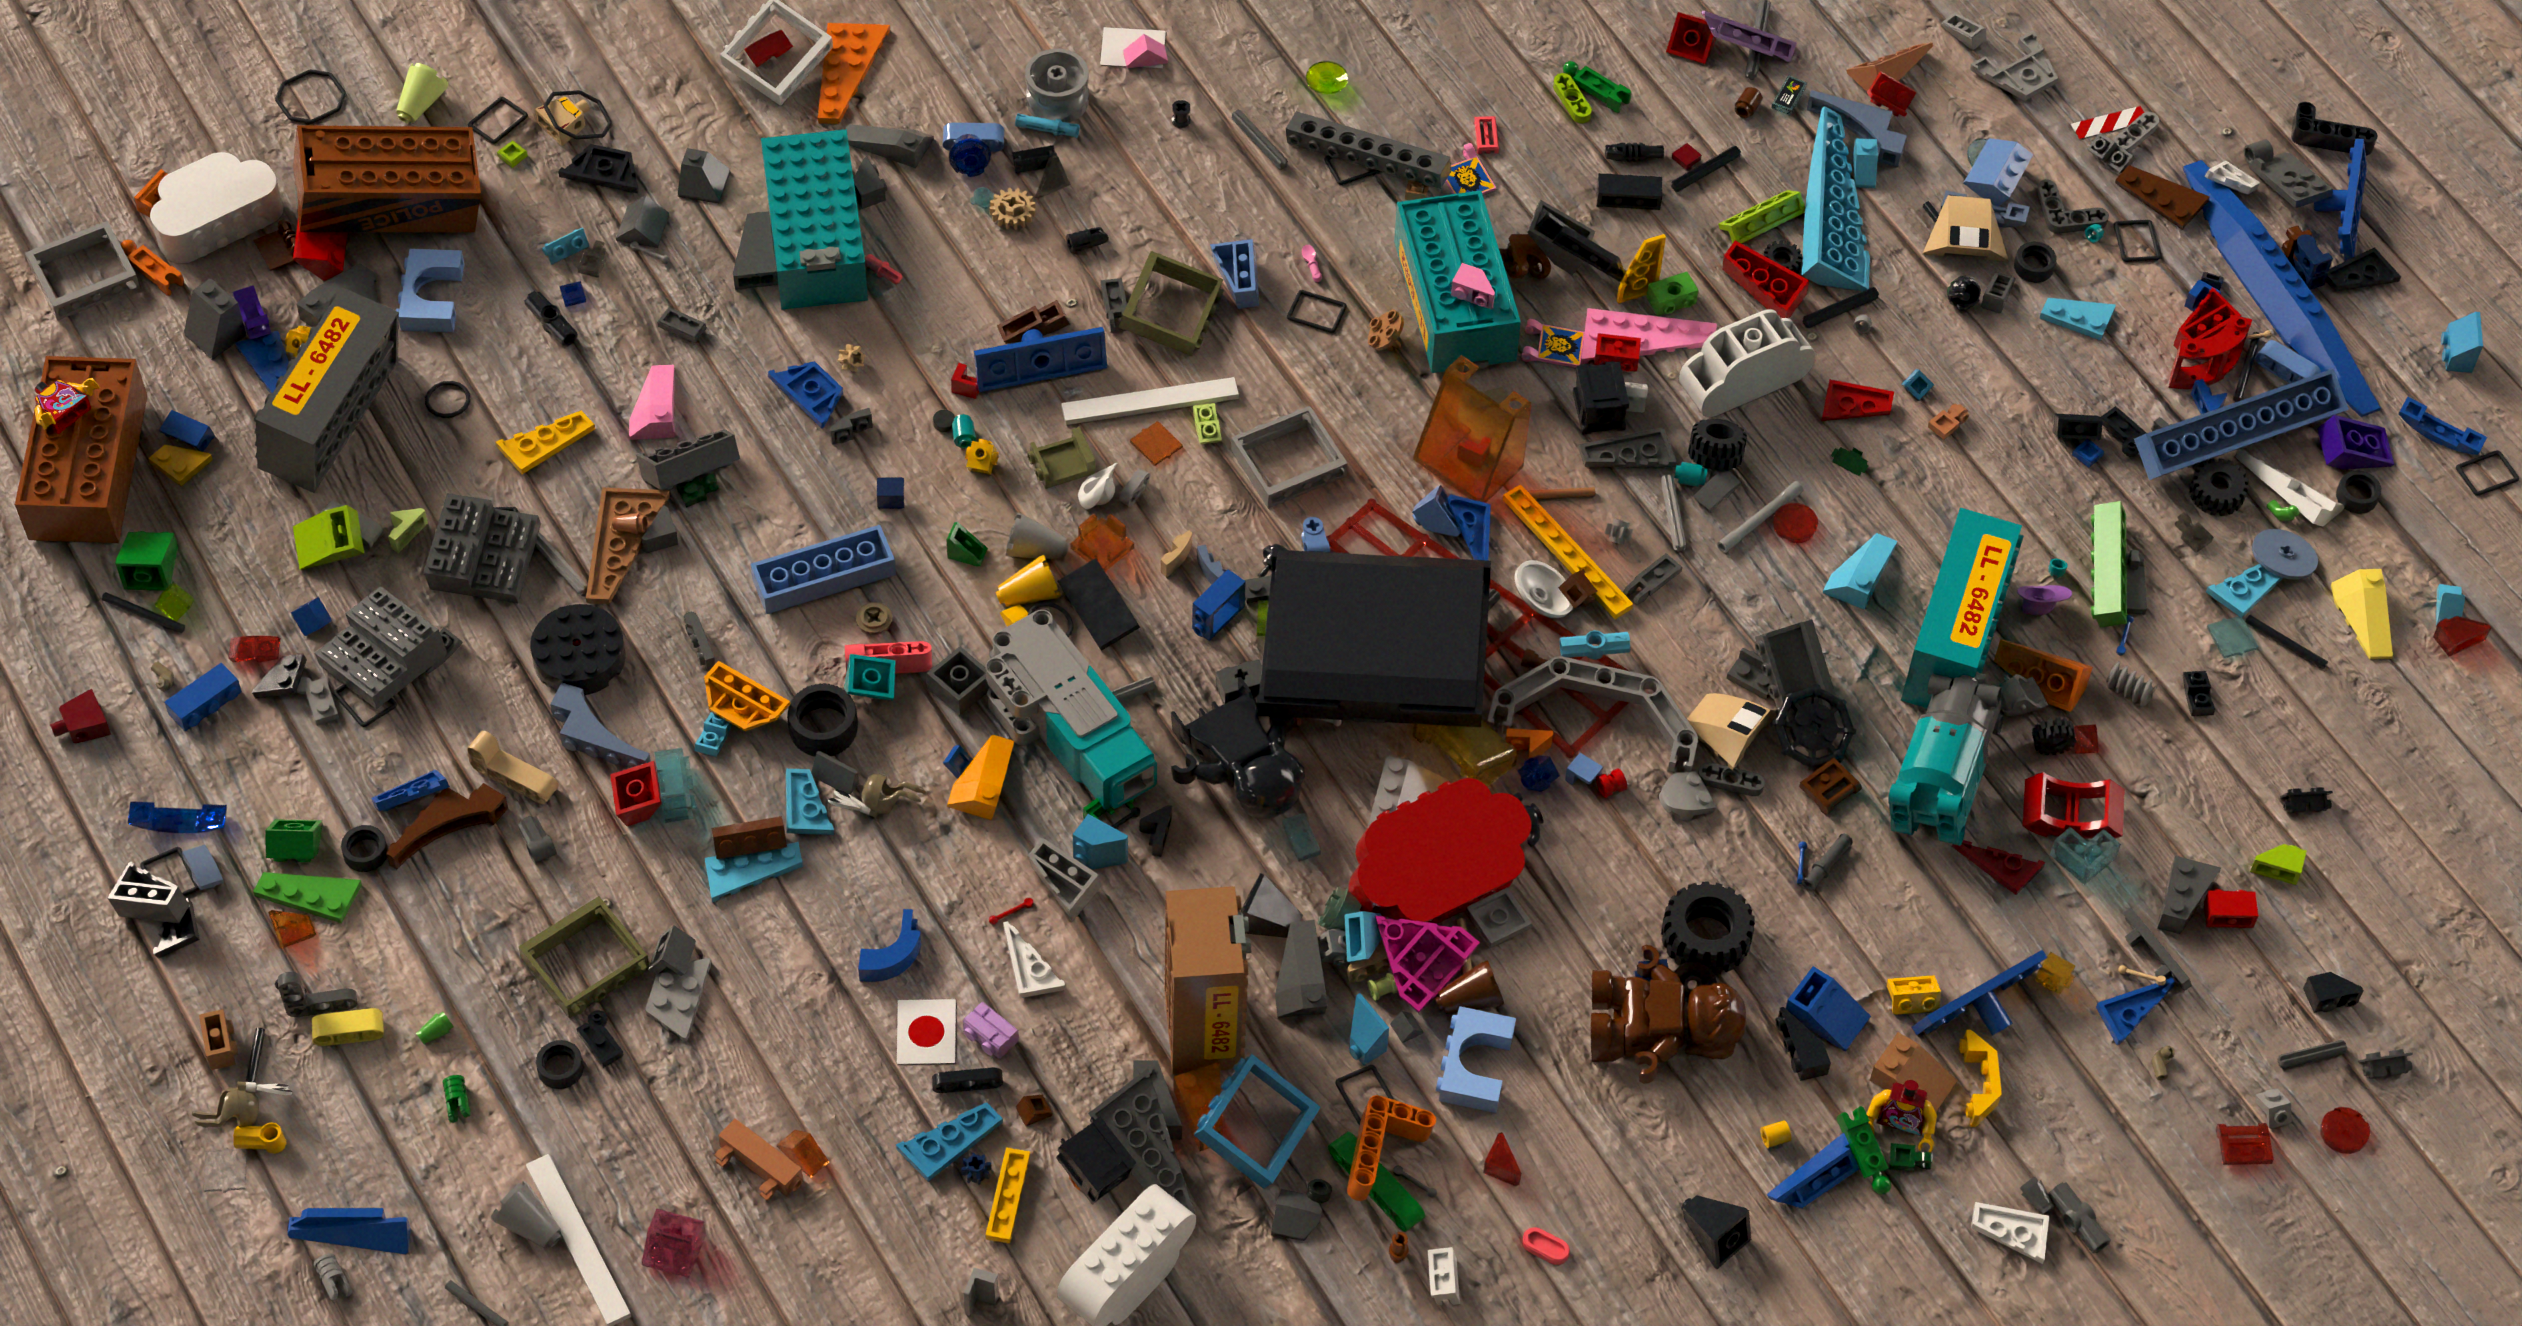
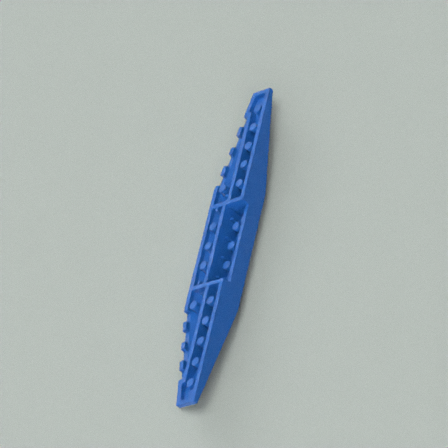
[2183,160,2381,417]

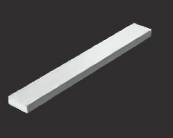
[1061,377,1239,425]
[526,1154,631,1326]

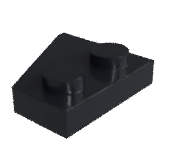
[153,898,200,959]

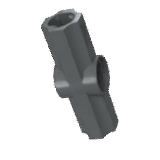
[2048,1182,2111,1253]

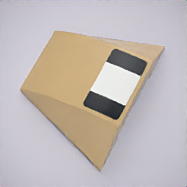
[1923,195,2008,262]
[1687,693,1776,771]

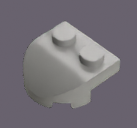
[1659,771,1717,821]

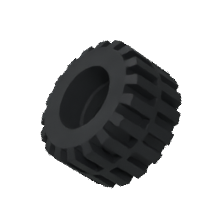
[1688,418,1747,471]

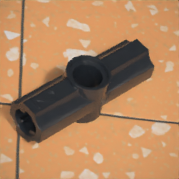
[524,291,578,346]

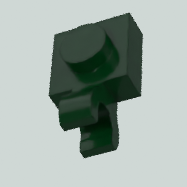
[676,474,719,508]
[1889,1143,1933,1172]

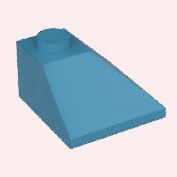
[1349,993,1389,1066]

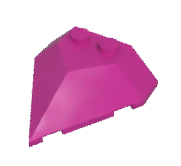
[1375,916,1480,1013]

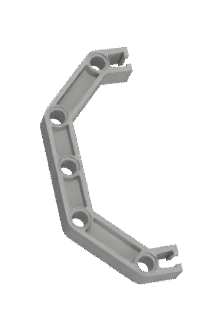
[1486,656,1698,772]

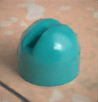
[2085,224,2104,243]
[2048,558,2068,578]

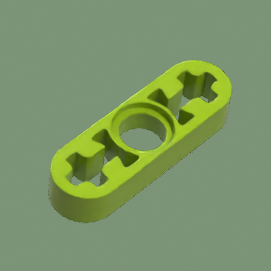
[1553,73,1592,124]

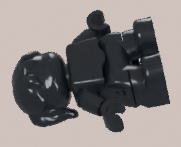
[1171,677,1305,819]

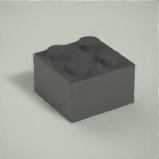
[927,646,990,716]

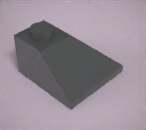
[678,148,730,204]

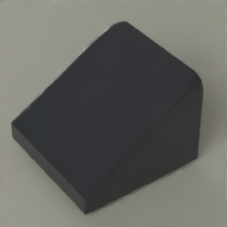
[2201,272,2224,291]

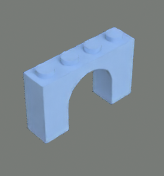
[396,249,464,332]
[1436,1006,1516,1113]

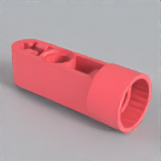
[845,641,932,674]

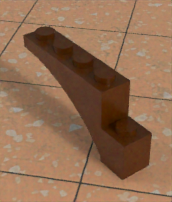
[386,783,508,870]

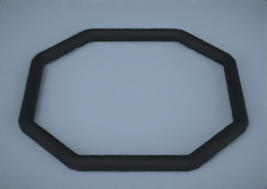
[275,69,346,124]
[544,90,612,140]

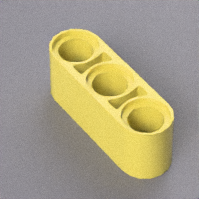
[312,1008,384,1046]

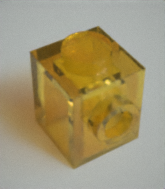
[2035,952,2076,994]

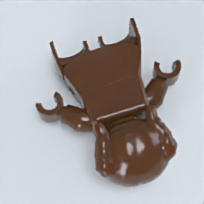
[1591,945,1746,1084]

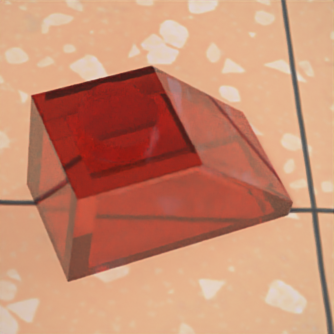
[2433,616,2491,657]

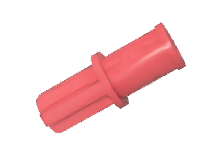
[865,254,902,284]

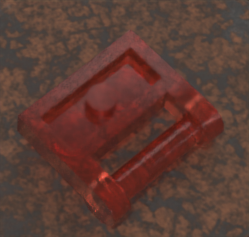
[2216,1123,2274,1165]

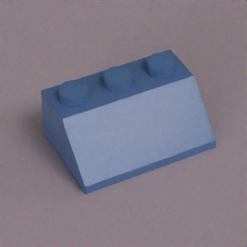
[1963,138,2033,206]

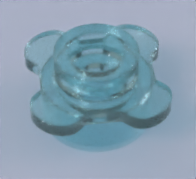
[970,187,994,209]

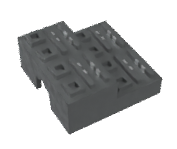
[423,493,541,603]
[315,586,447,709]

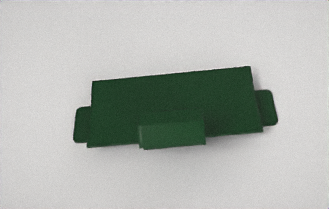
[1831,447,1869,476]

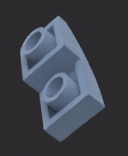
[1197,545,1227,585]
[182,845,224,890]

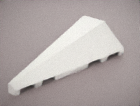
[2235,449,2344,526]

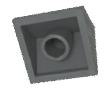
[616,195,670,248]

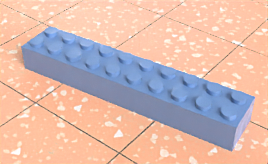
[2134,369,2349,480]

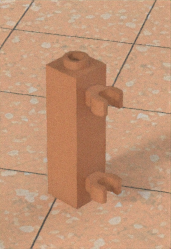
[714,1118,803,1201]

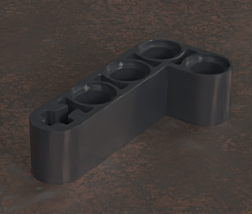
[2291,102,2378,156]

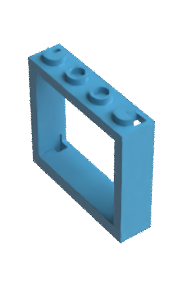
[1194,1054,1321,1189]

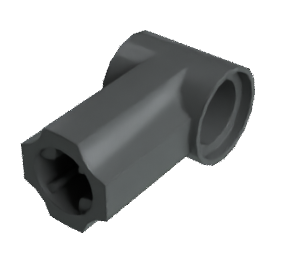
[518,816,557,864]

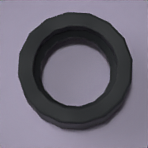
[2014,241,2057,283]
[2336,470,2382,514]
[341,825,388,872]
[535,1040,584,1089]

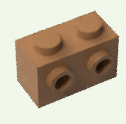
[199,1009,238,1070]

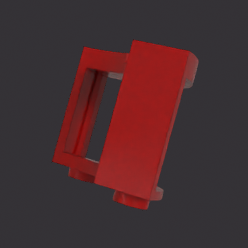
[2168,315,2252,389]
[2022,772,2125,843]

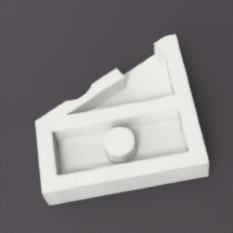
[2205,161,2260,194]

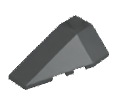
[1275,920,1327,1018]

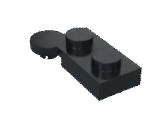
[2100,406,2146,457]
[576,1010,624,1068]

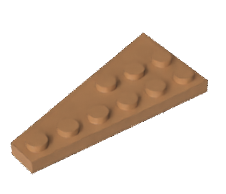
[586,487,670,604]

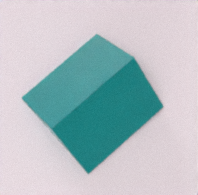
[844,654,896,701]

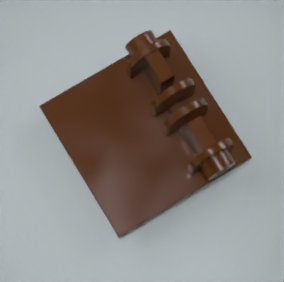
[253,219,297,271]

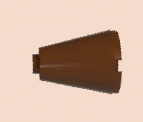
[1435,960,1504,1014]

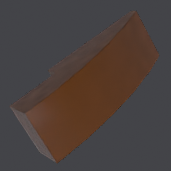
[997,300,1070,344]

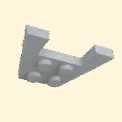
[1970,31,2058,101]

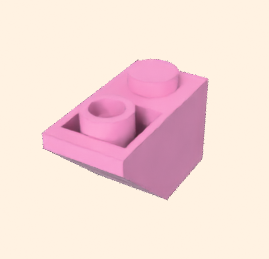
[1451,263,1495,309]

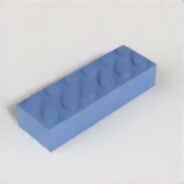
[750,525,896,614]

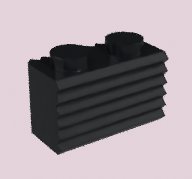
[2053,413,2103,441]

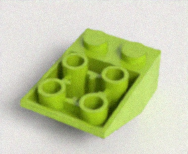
[293,505,364,570]

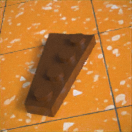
[2115,165,2210,230]

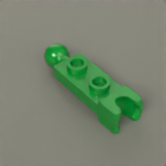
[1563,61,1632,113]
[1837,1106,1891,1195]

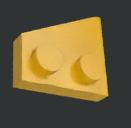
[148,444,213,486]

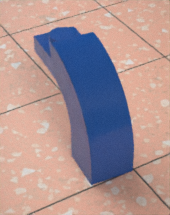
[858,909,921,982]

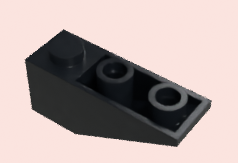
[1775,1007,1831,1081]

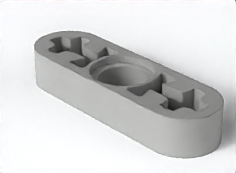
[2114,112,2159,153]

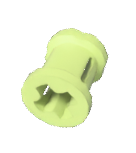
[1367,972,1398,1001]

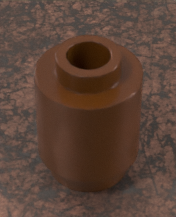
[1735,87,1763,118]

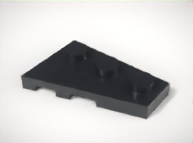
[2326,247,2401,292]

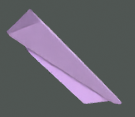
[1702,10,1797,62]

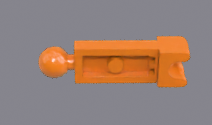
[120,239,184,296]

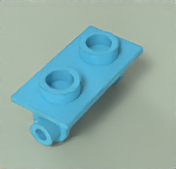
[542,227,589,265]

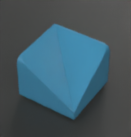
[1901,369,1934,400]

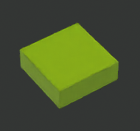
[497,140,528,168]

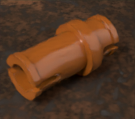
[1389,1232,1409,1263]

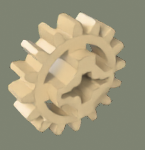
[989,188,1036,230]

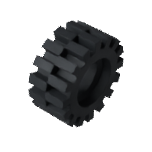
[1763,240,1802,274]
[2032,717,2076,755]

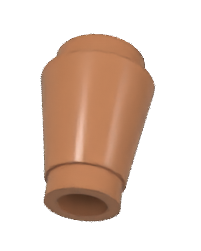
[612,512,648,535]

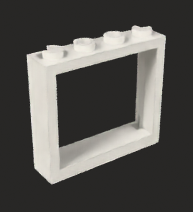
[720,0,833,106]

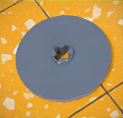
[2252,529,2318,580]

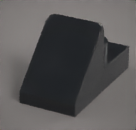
[1139,805,1172,857]

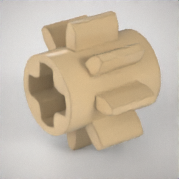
[837,344,866,372]

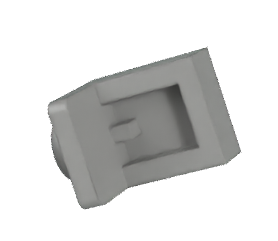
[2255,1089,2292,1129]

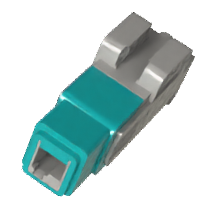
[986,610,1157,809]

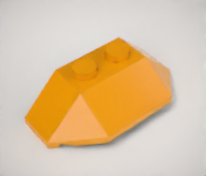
[704,661,791,732]

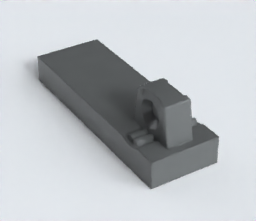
[2126,550,2147,615]

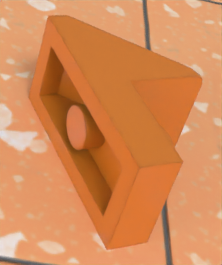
[1505,728,1553,765]

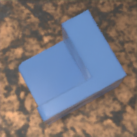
[1565,753,1603,785]

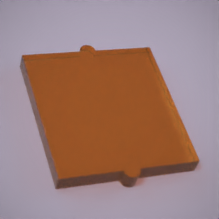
[1130,421,1183,466]

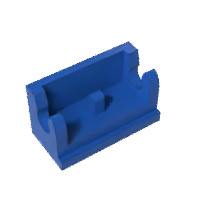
[159,410,215,452]

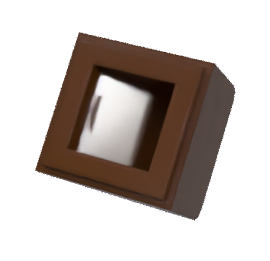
[1016,1094,1053,1126]

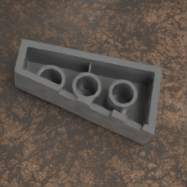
[636,429,740,490]

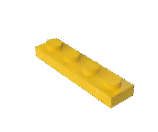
[985,1147,1030,1244]

